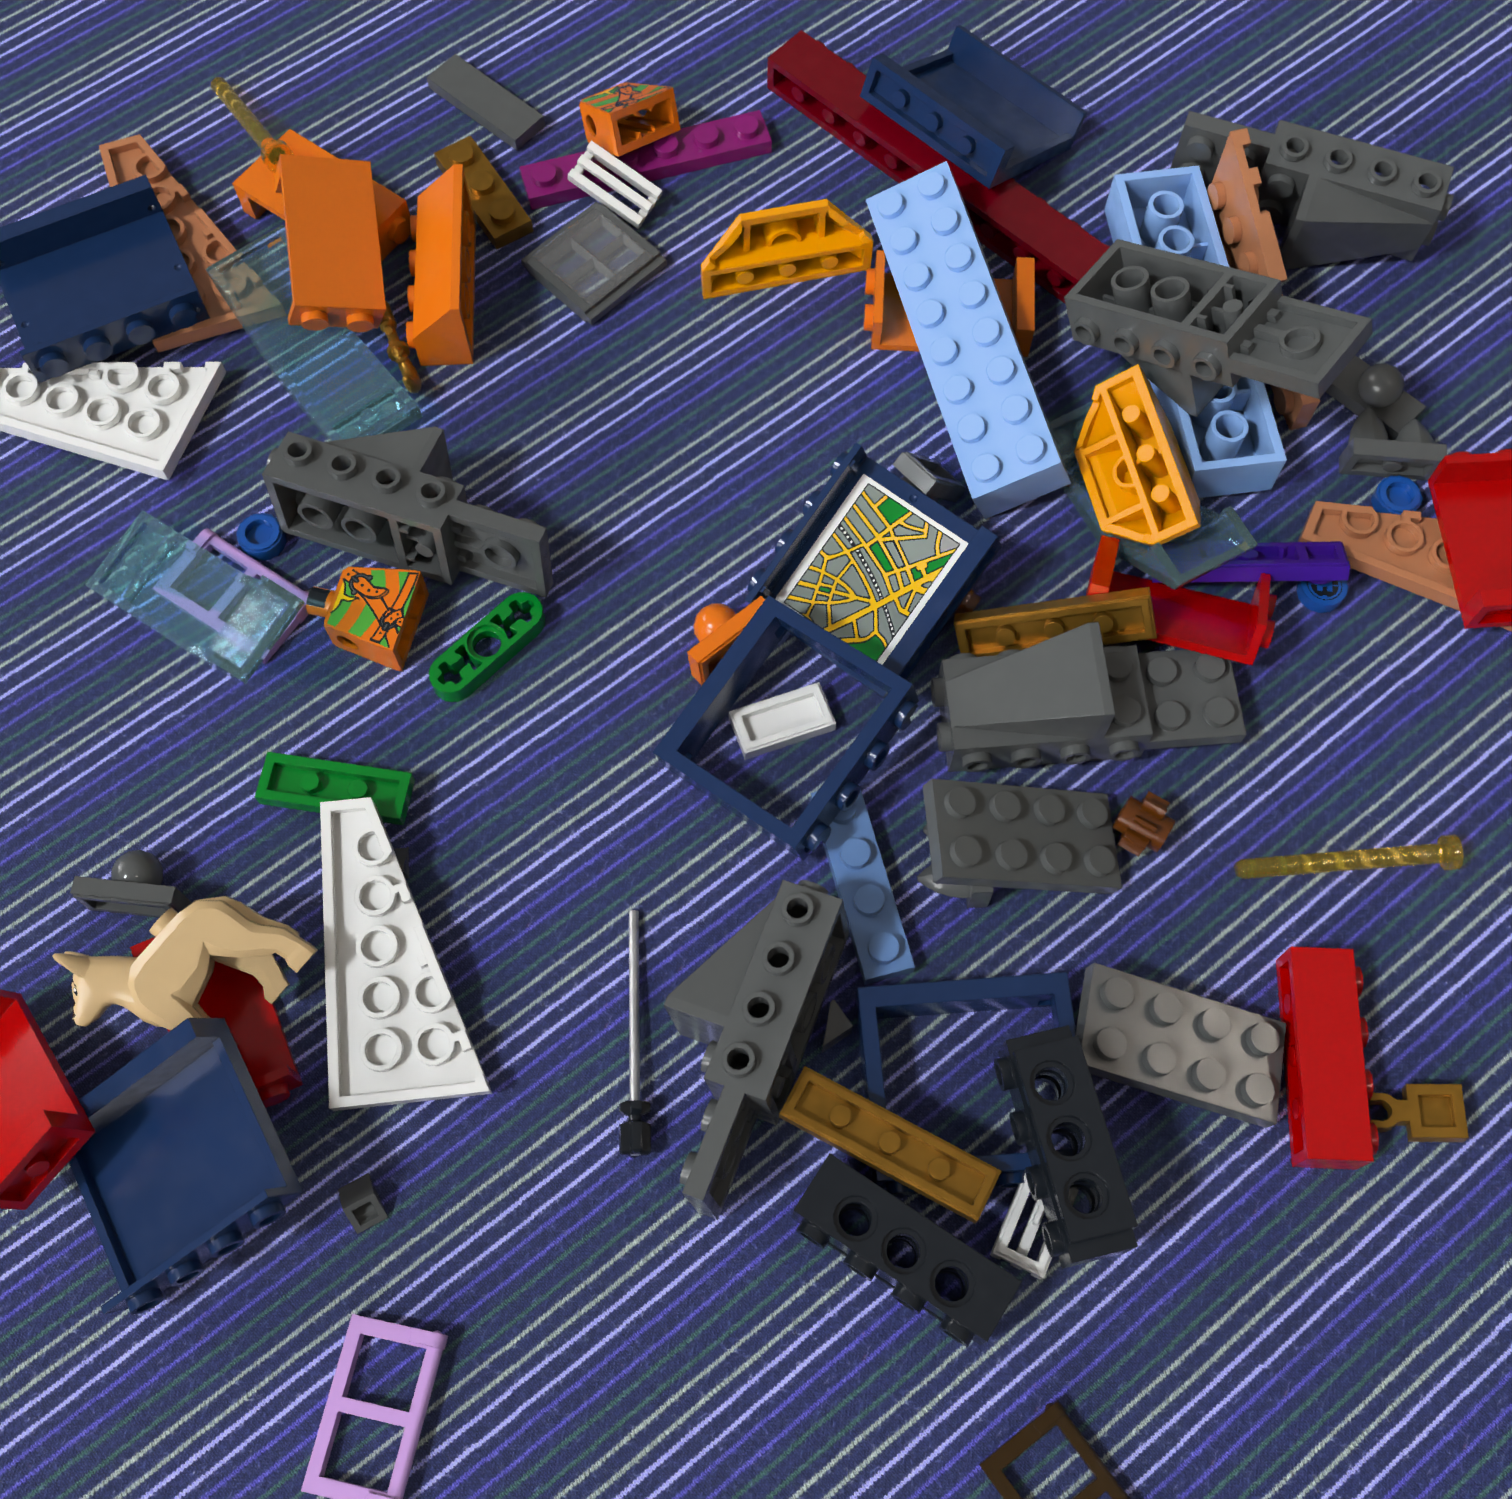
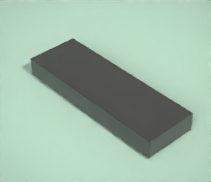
[426,54,545,151]

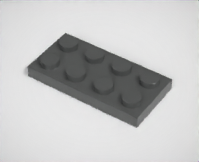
[923,779,1122,894]
[1075,963,1286,1128]

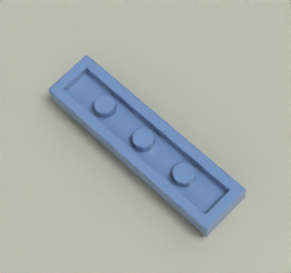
[810,785,915,985]

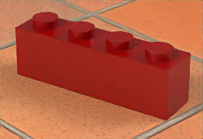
[1276,946,1379,1170]

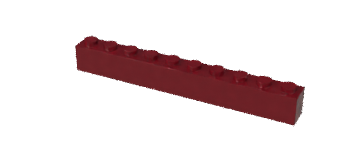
[767,30,1110,303]

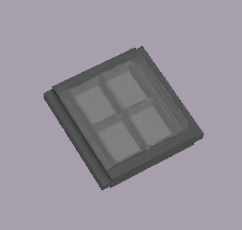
[521,201,667,325]

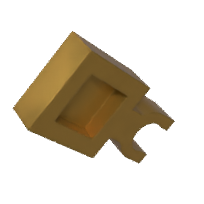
[1368,1084,1469,1142]

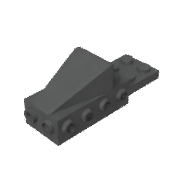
[1170,111,1454,270]
[1064,239,1373,417]
[262,427,553,598]
[931,622,1246,772]
[664,880,849,1220]

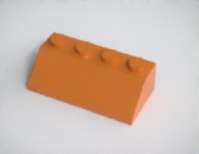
[406,164,476,366]

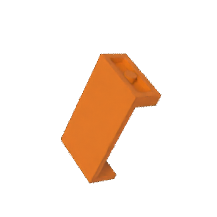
[232,129,411,263]
[274,154,386,332]
[863,250,1035,357]

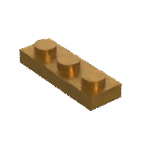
[434,135,534,250]

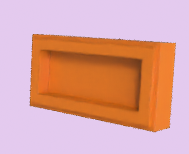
[687,596,765,686]

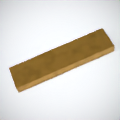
[954,587,1156,657]
[779,1066,1001,1224]

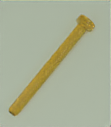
[211,77,294,173]
[1234,834,1464,879]

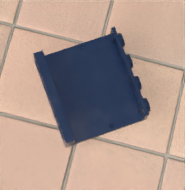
[0,175,210,383]

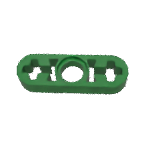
[429,592,545,702]

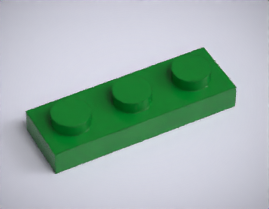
[255,752,415,825]

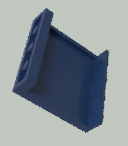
[860,25,1087,189]
[69,1018,303,1315]

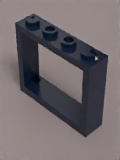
[652,595,919,861]
[855,972,1076,1196]

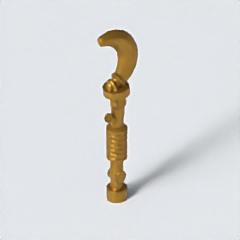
[379,301,421,394]

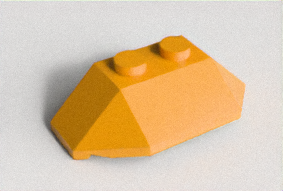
[701,199,873,299]
[1074,364,1201,547]

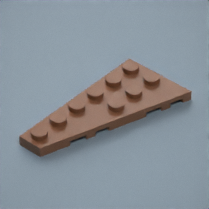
[1207,128,1320,430]
[98,134,287,353]
[1298,501,1512,632]

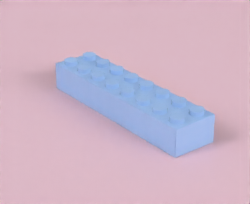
[866,161,1071,519]
[1104,165,1287,498]

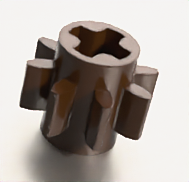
[1112,791,1176,857]

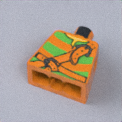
[579,82,681,157]
[306,567,429,671]

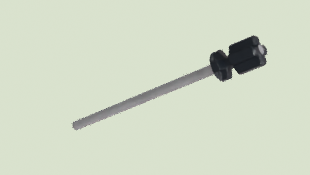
[619,910,651,1158]

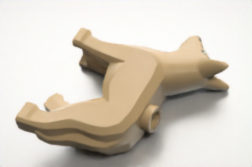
[52,896,318,1045]

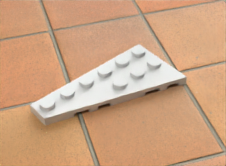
[0,362,226,481]
[320,797,493,1111]

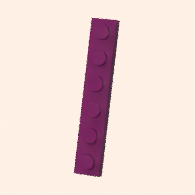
[519,110,772,210]

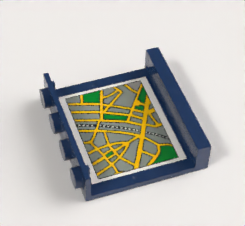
[745,443,1002,699]

